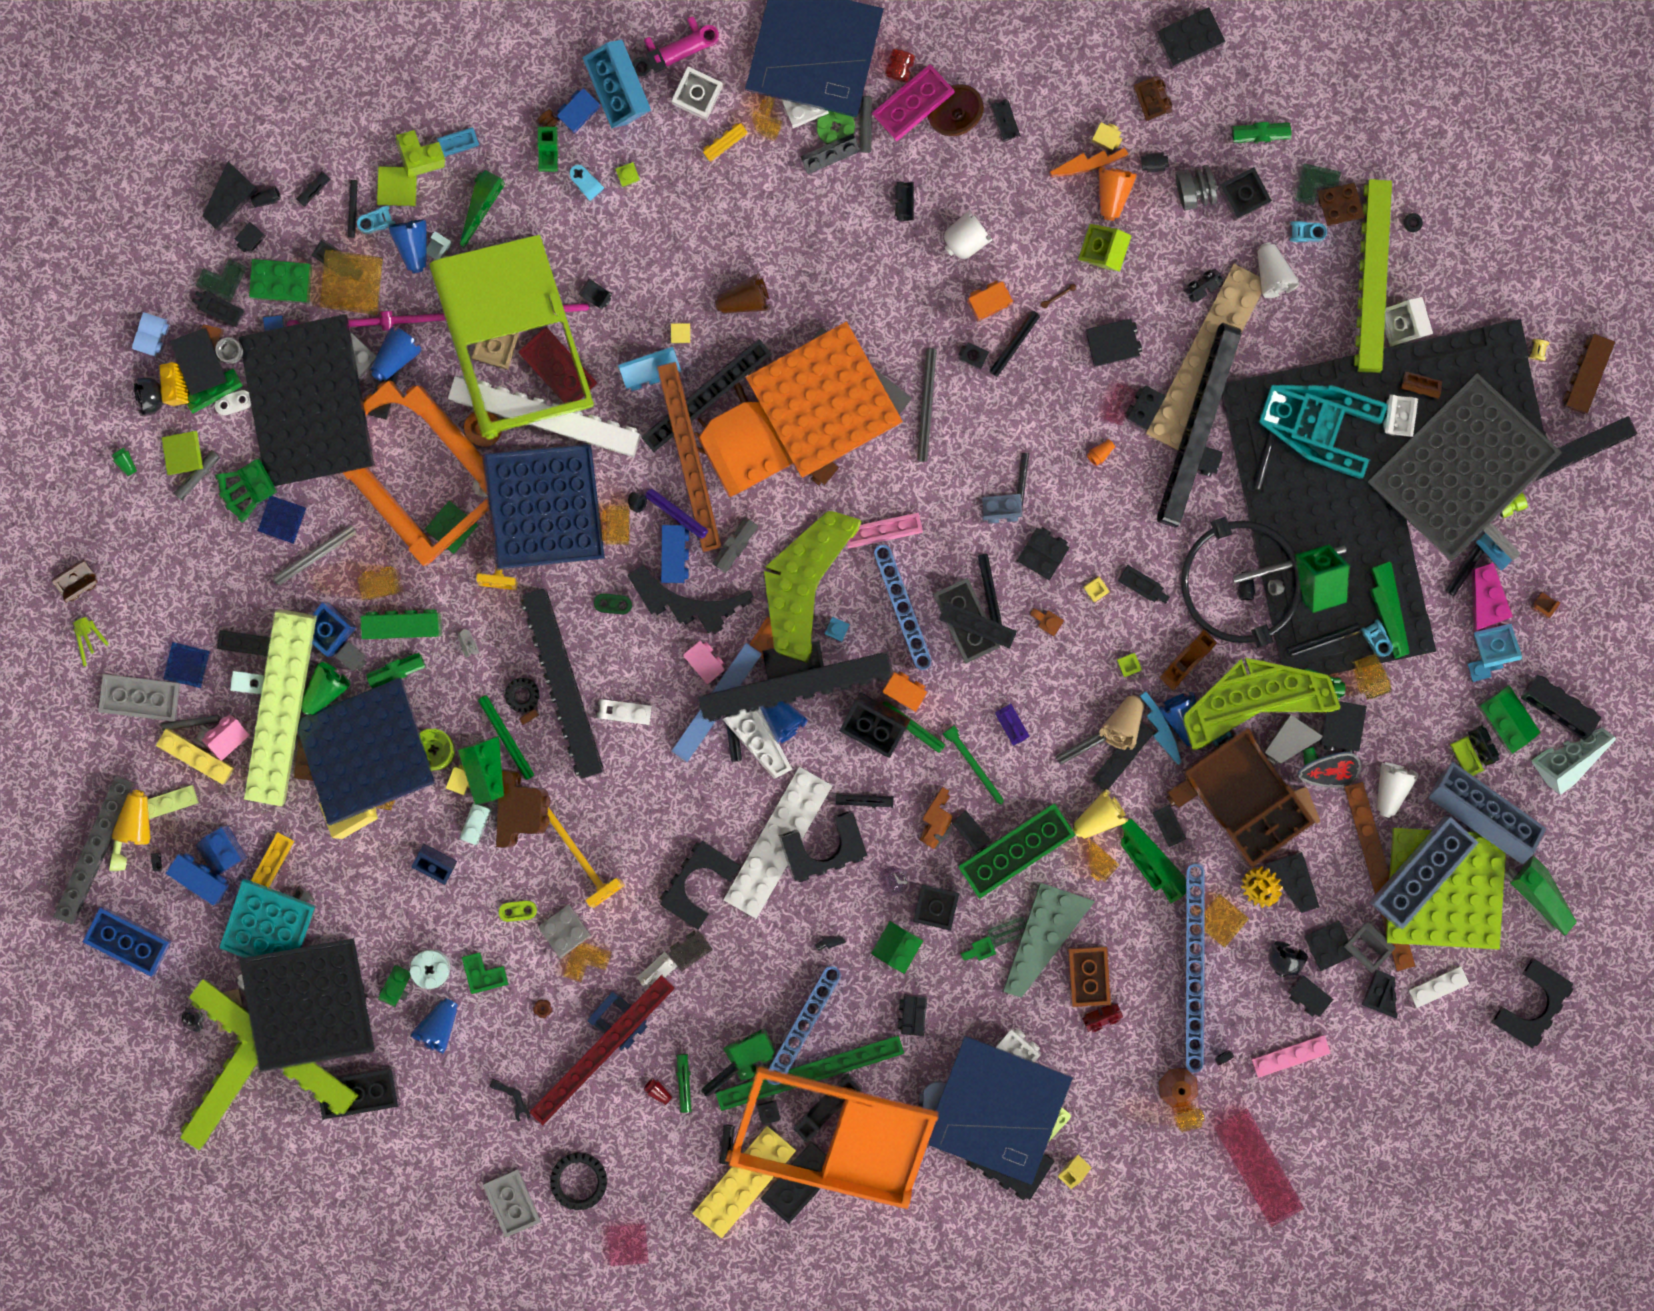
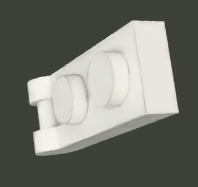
[596,699,652,725]

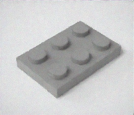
[483,1169,541,1238]

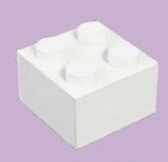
[672,67,723,121]

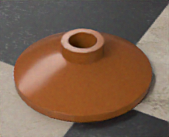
[464,411,502,447]

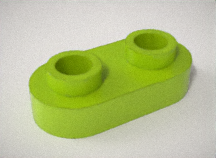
[499,900,537,922]

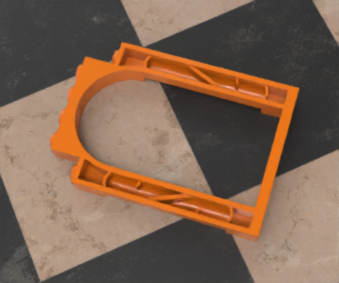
[343,381,489,566]

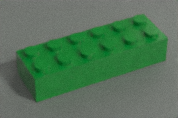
[958,803,1076,899]

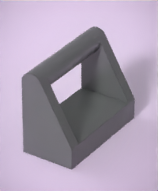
[1344,921,1395,973]

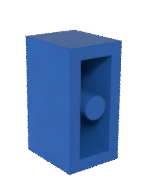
[557,88,601,134]

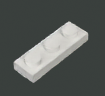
[1408,966,1469,1008]

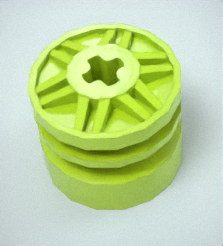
[420,729,455,771]

